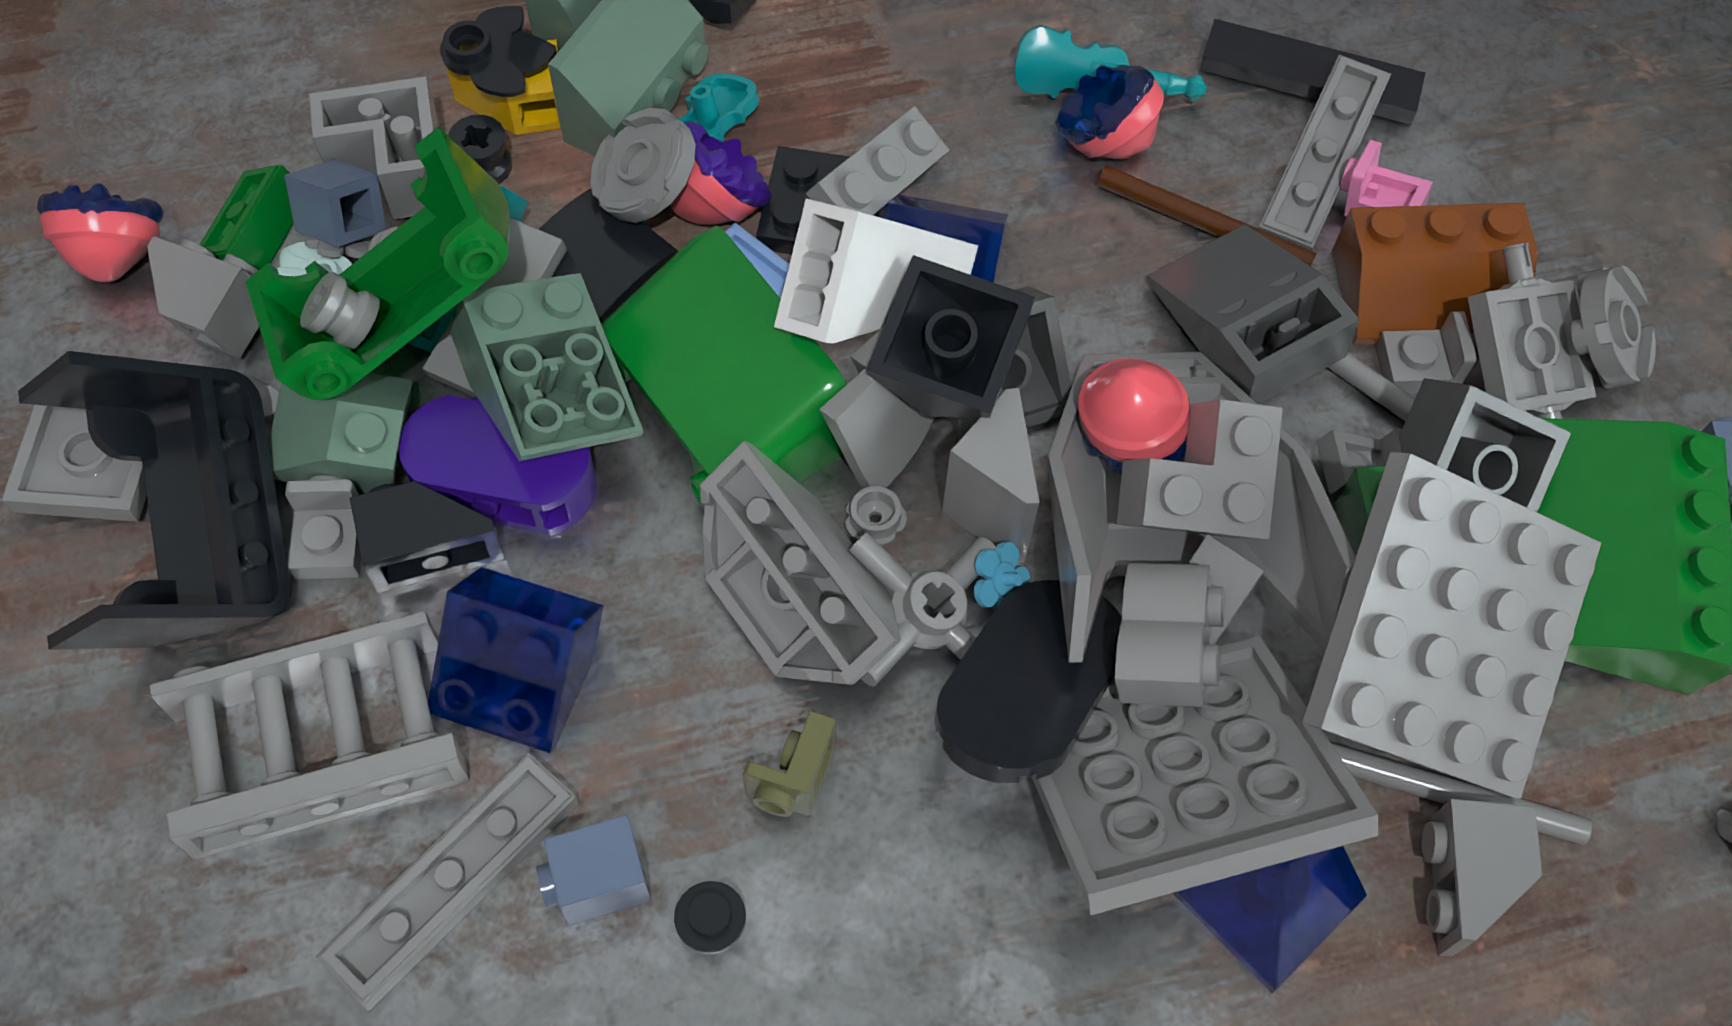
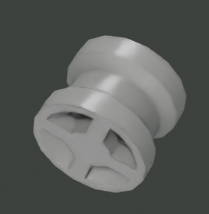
[300,272,380,351]

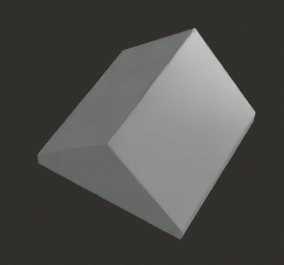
[942,388,1040,562]

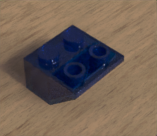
[428,567,604,753]

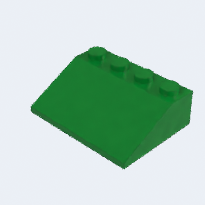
[1537,418,1732,695]

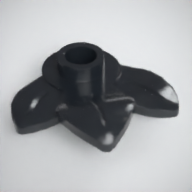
[440,6,557,97]

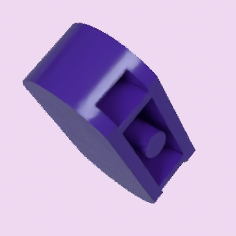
[399,395,597,535]

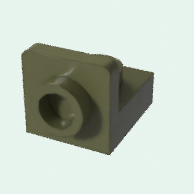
[742,711,837,817]

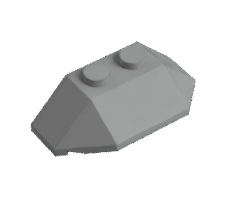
[700,441,901,685]

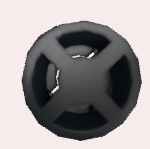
[448,115,512,184]

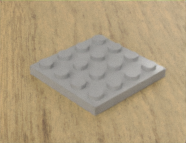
[1302,452,1601,799]
[1031,636,1378,916]

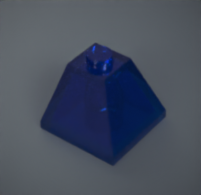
[1172,846,1367,993]

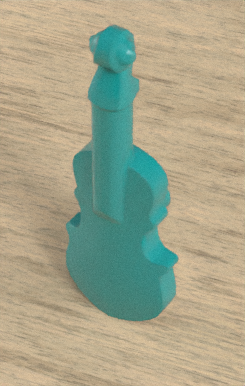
[1013,25,1207,102]
[643,73,760,221]

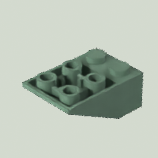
[450,273,644,461]

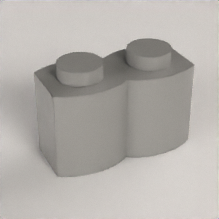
[1115,563,1225,707]

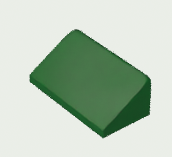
[199,164,294,271]

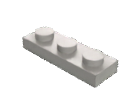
[806,106,949,215]

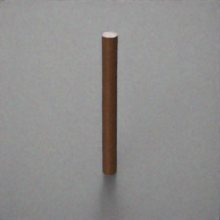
[1097,165,1317,266]

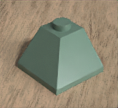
[269,373,414,493]

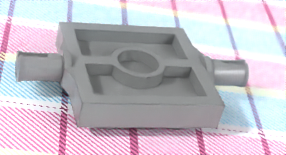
[1468,243,1596,419]

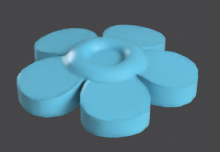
[974,542,1030,611]

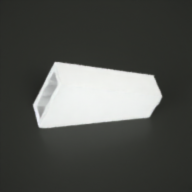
[774,198,978,344]

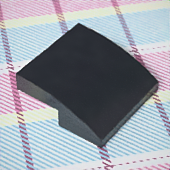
[539,188,678,323]

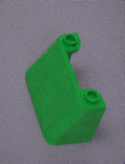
[245,126,510,400]
[601,225,847,508]

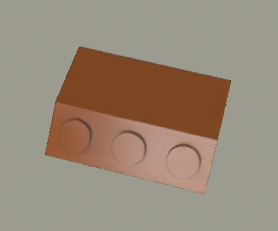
[1332,203,1538,345]

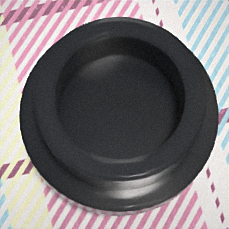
[674,881,746,955]

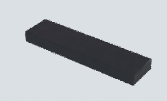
[1199,19,1426,125]

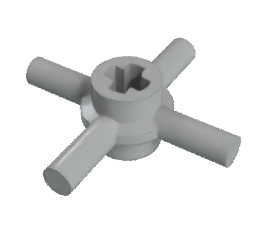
[848,532,996,687]

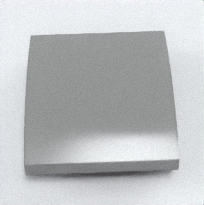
[819,327,935,488]

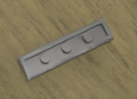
[1258,55,1391,251]
[315,752,579,1011]

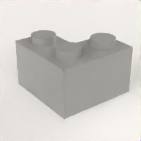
[309,76,440,219]
[1116,399,1283,540]

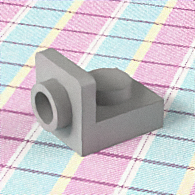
[1376,311,1479,394]
[285,475,361,580]

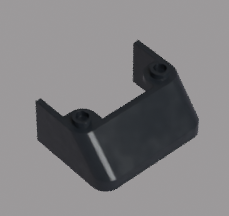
[18,351,291,650]

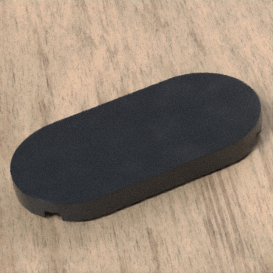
[934,580,1122,784]

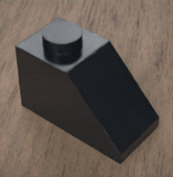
[349,481,505,593]

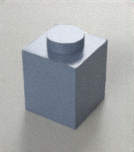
[284,159,386,247]
[536,815,651,926]

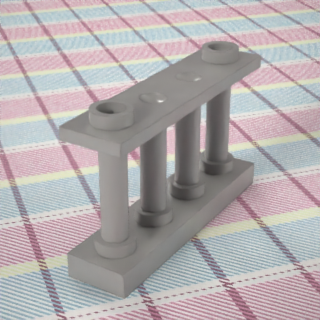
[150,611,470,860]

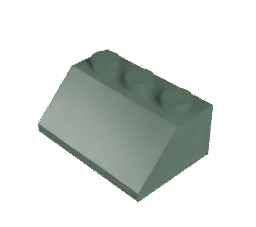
[548,0,709,156]

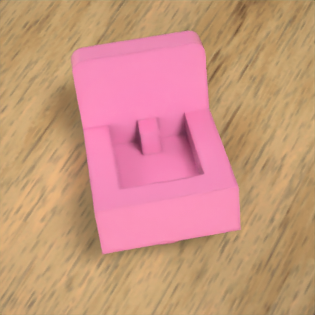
[1340,140,1433,217]

